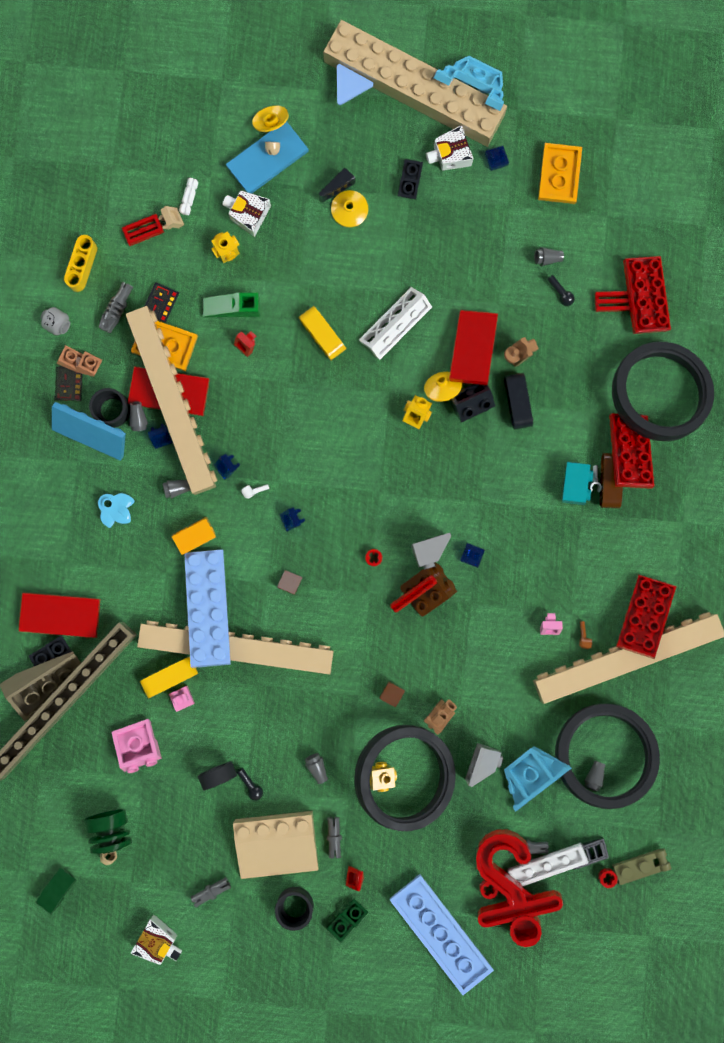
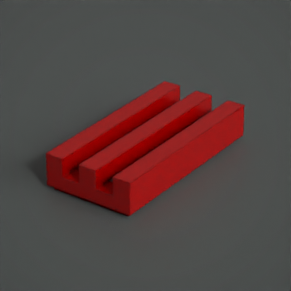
[122,214,164,246]
[595,291,630,312]

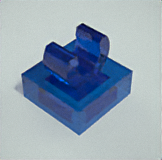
[485,146,509,171]
[148,424,173,449]
[214,454,240,480]
[280,507,305,532]
[460,543,485,568]

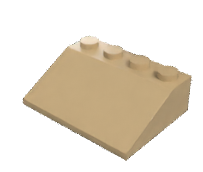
[233,811,319,879]

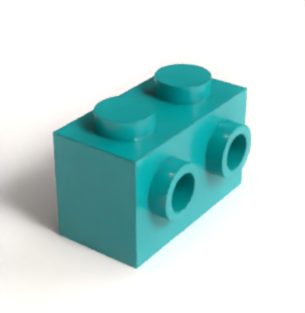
[562,462,593,505]

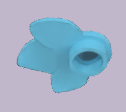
[98,493,135,528]

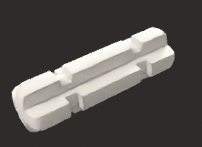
[179,178,198,215]

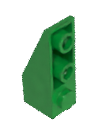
[203,293,260,317]

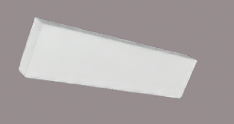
[507,843,589,886]

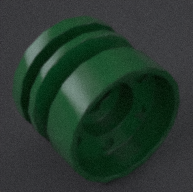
[84,809,132,854]

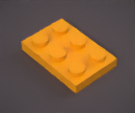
[538,143,582,204]
[131,321,198,371]

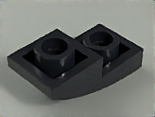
[398,159,423,200]
[29,635,72,666]

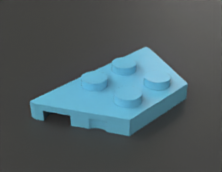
[504,746,572,812]

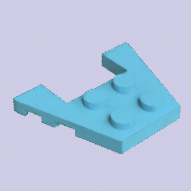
[434,56,504,111]

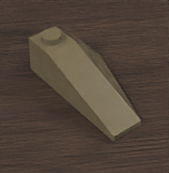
[0,652,81,721]

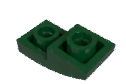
[36,867,76,915]
[326,899,368,943]

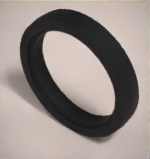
[612,342,714,441]
[555,704,660,809]
[354,725,456,831]

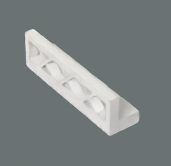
[359,287,432,360]

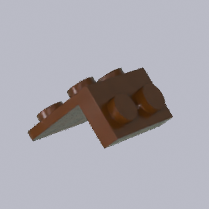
[400,562,457,617]

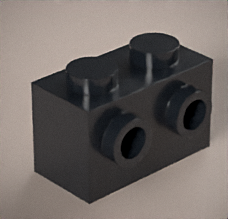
[450,384,496,423]

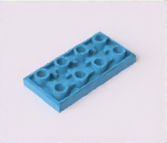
[226,121,309,194]
[52,402,126,461]

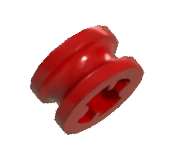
[365,549,383,566]
[598,868,618,888]
[479,880,498,899]

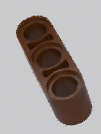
[599,453,623,509]

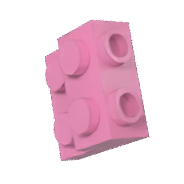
[112,719,162,773]

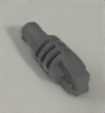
[99,282,133,333]

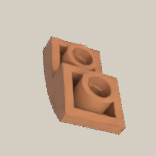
[57,346,102,376]

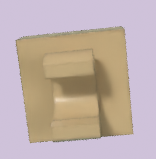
[159,206,184,230]

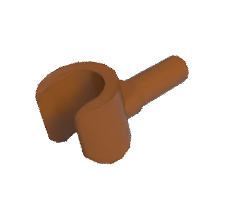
[579,621,592,649]

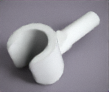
[588,466,602,492]
[241,484,269,499]

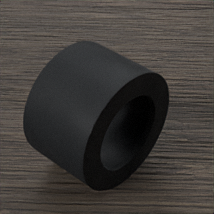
[89,388,130,428]
[275,887,314,931]

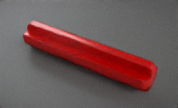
[390,575,437,612]

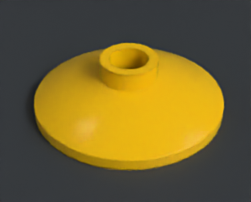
[252,106,289,132]
[331,190,368,228]
[424,372,462,402]

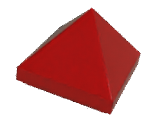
[346,866,364,891]

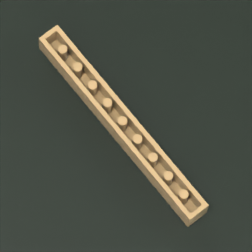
[126,306,218,495]
[533,612,724,704]
[137,620,334,674]

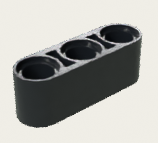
[504,373,533,430]

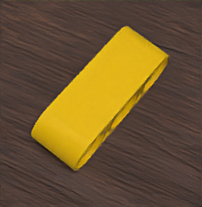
[64,235,97,292]
[298,306,346,360]
[140,656,198,699]

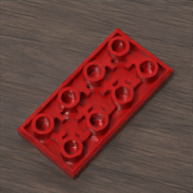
[623,256,671,334]
[449,310,498,385]
[128,367,210,417]
[609,413,654,489]
[616,575,677,659]
[19,593,101,638]

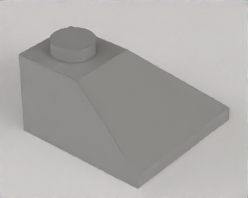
[411,533,451,570]
[465,743,503,787]

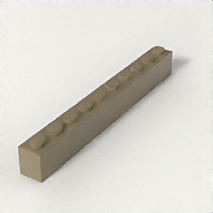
[0,622,137,781]

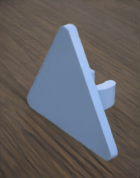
[337,64,373,105]

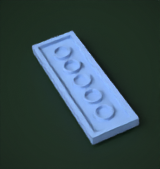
[185,550,231,668]
[390,874,494,995]

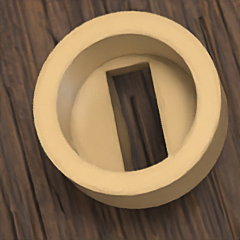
[265,142,280,156]
[100,851,117,865]

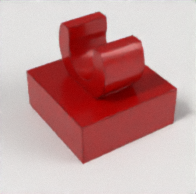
[234,331,257,357]

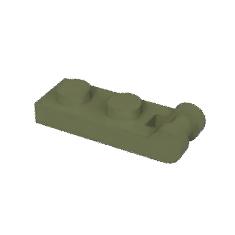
[612,848,671,885]

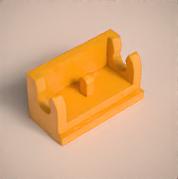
[172,517,216,555]

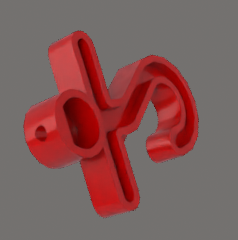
[476,829,563,947]

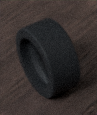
[198,761,237,791]

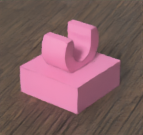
[540,613,563,635]
[169,686,195,712]

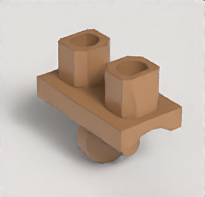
[504,337,538,367]
[424,699,457,735]

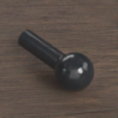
[547,274,575,306]
[236,767,263,801]

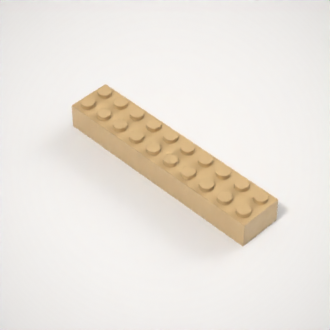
[323,20,507,147]

